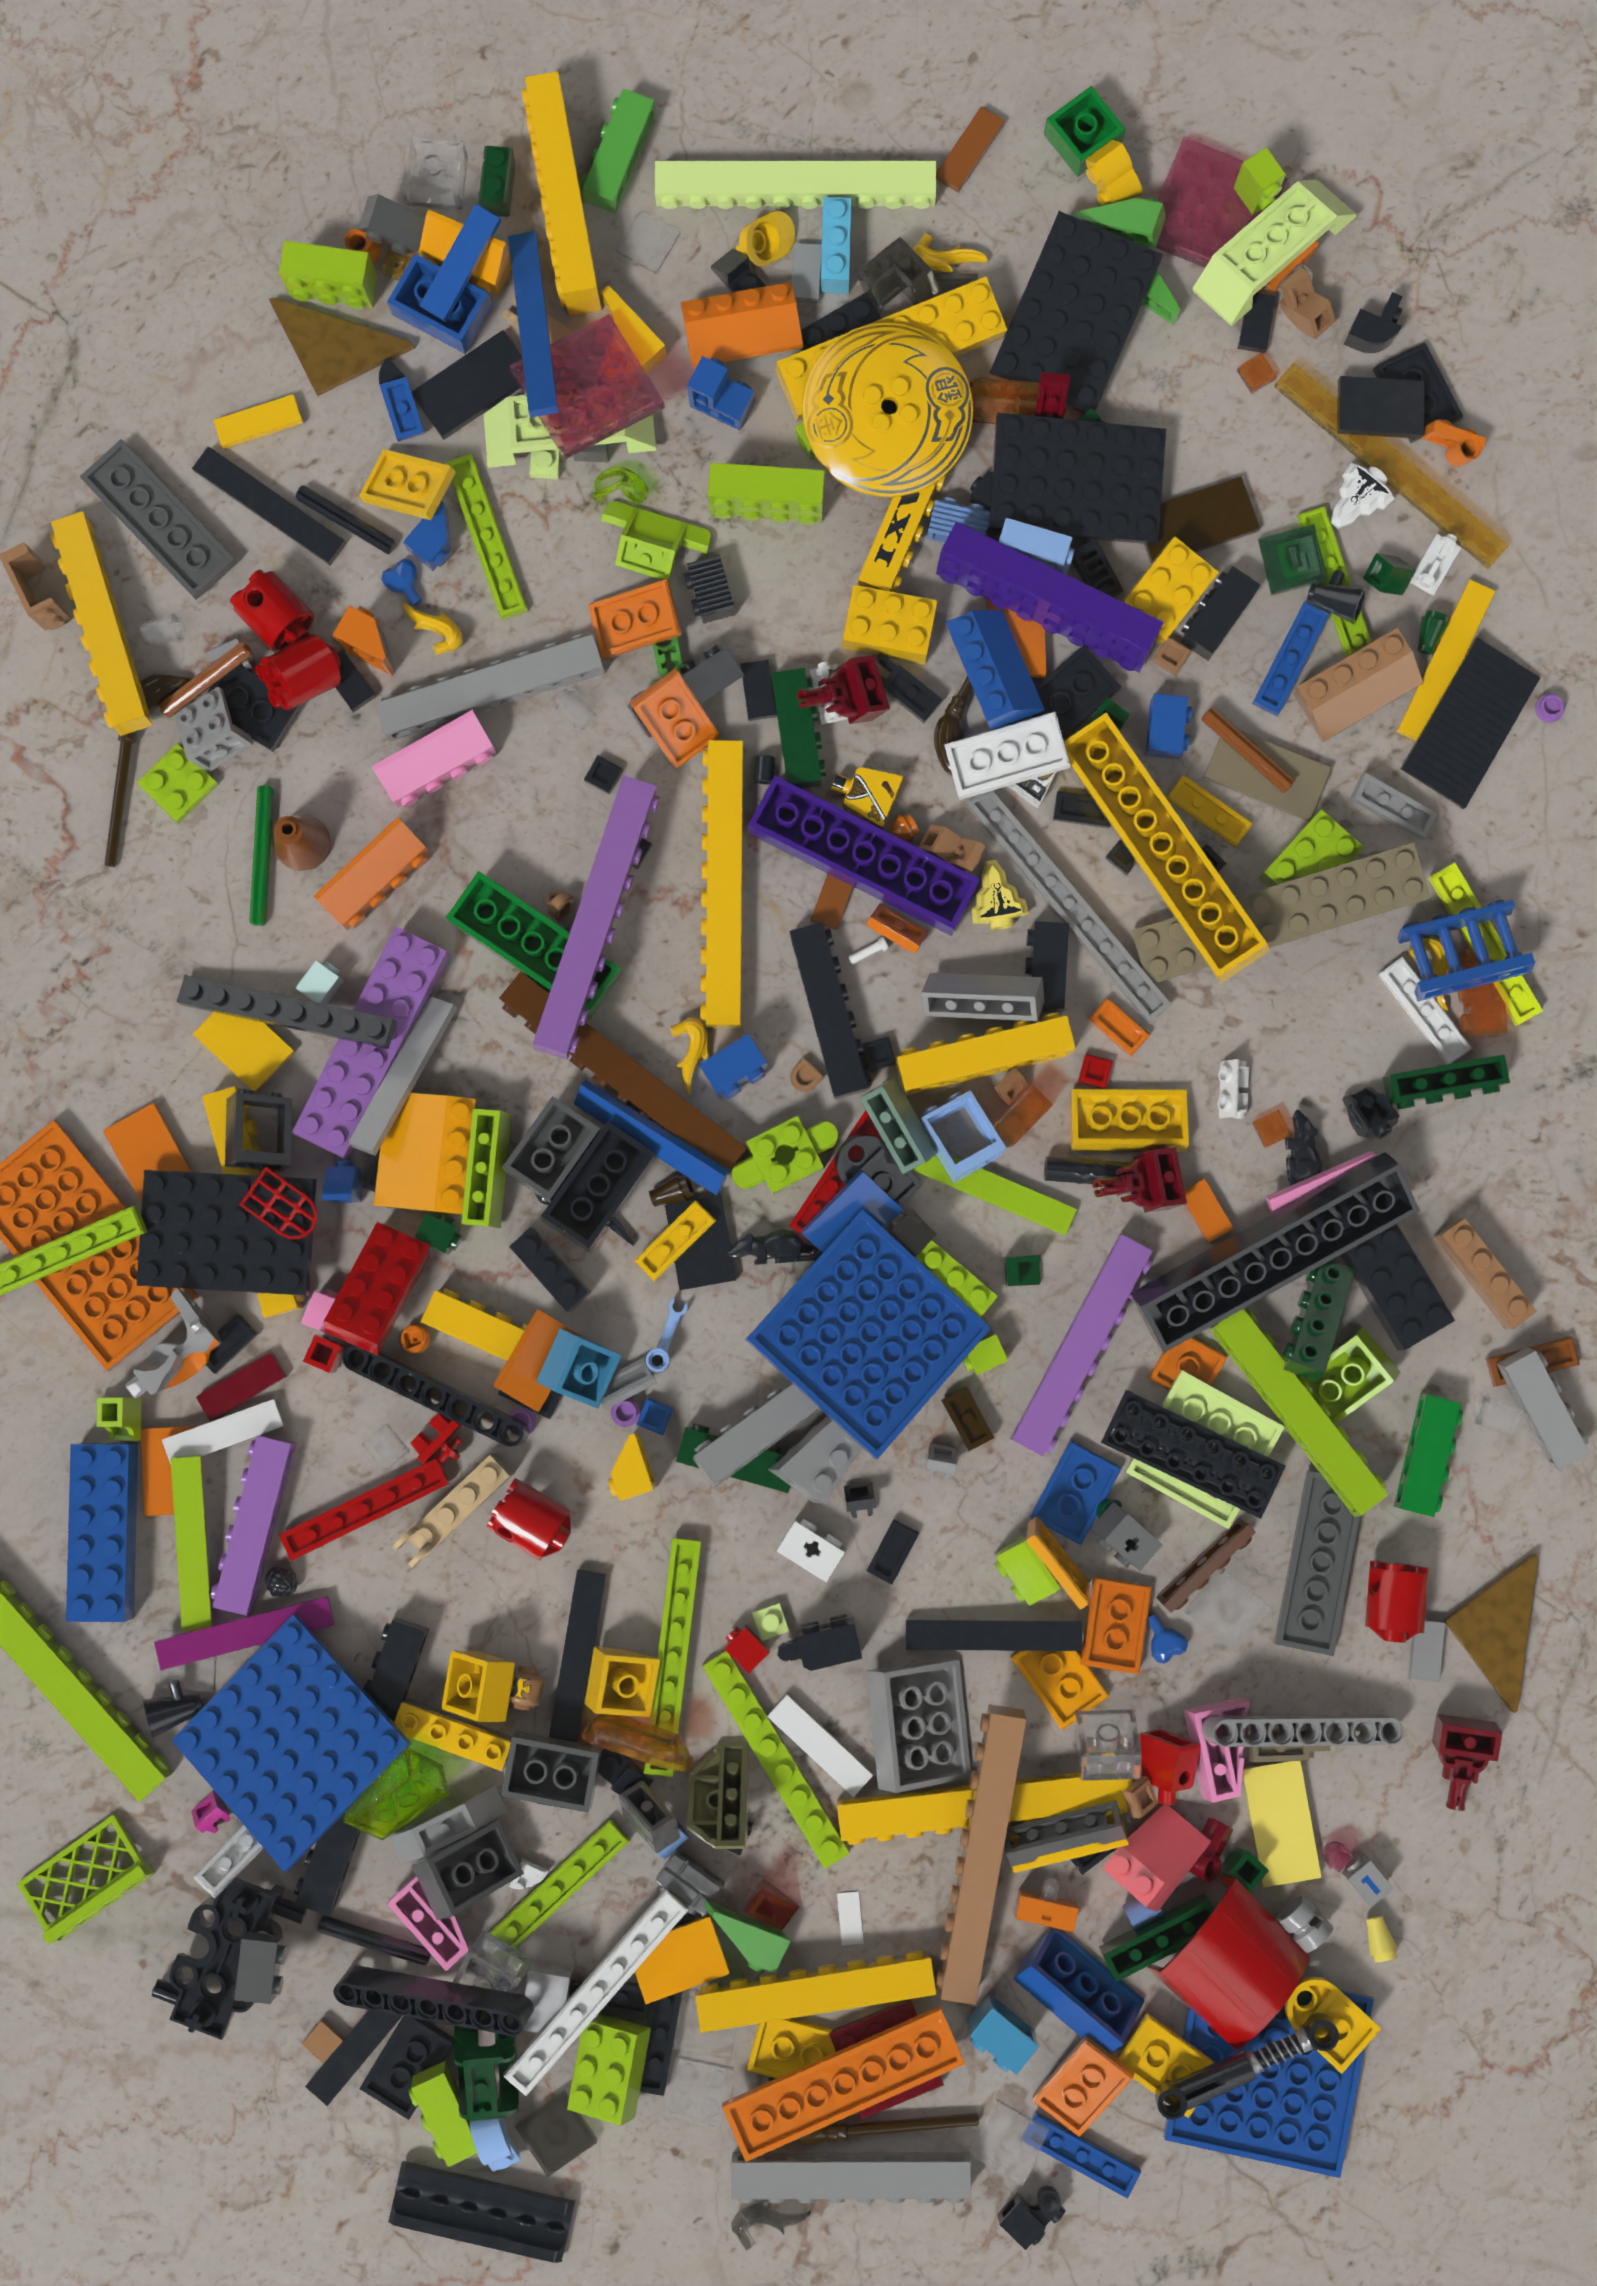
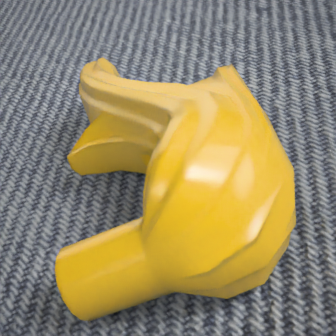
[912,234,988,272]
[402,602,463,655]
[1408,935,1450,1011]
[669,1017,709,1096]

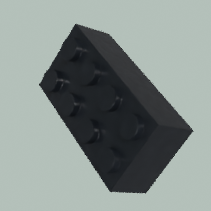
[541,1121,656,1253]
[1341,1224,1455,1350]

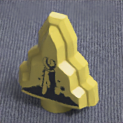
[972,859,1029,930]

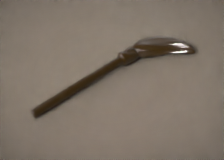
[105,674,190,868]
[934,676,973,776]
[768,2077,979,2145]

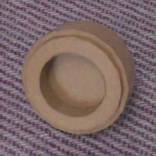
[543,891,574,920]

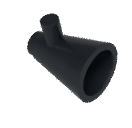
[1307,570,1367,625]
[143,1679,203,1738]

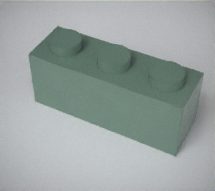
[860,1077,938,1174]

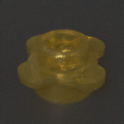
[380,250,412,281]

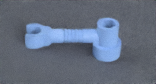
[646,1298,687,1372]

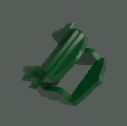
[454,2026,519,2121]

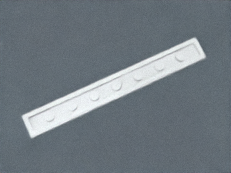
[503,1888,688,2096]

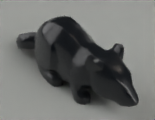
[1285,1110,1322,1186]
[727,1229,822,1265]

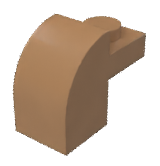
[1279,267,1336,340]
[918,824,986,872]

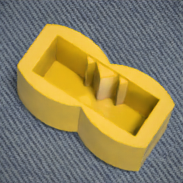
[1085,140,1143,206]

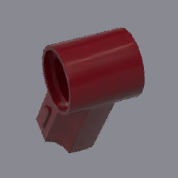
[1188,1817,1233,1882]

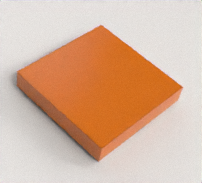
[1148,1337,1228,1390]

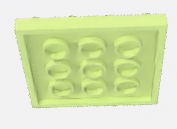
[1125,1370,1285,1529]

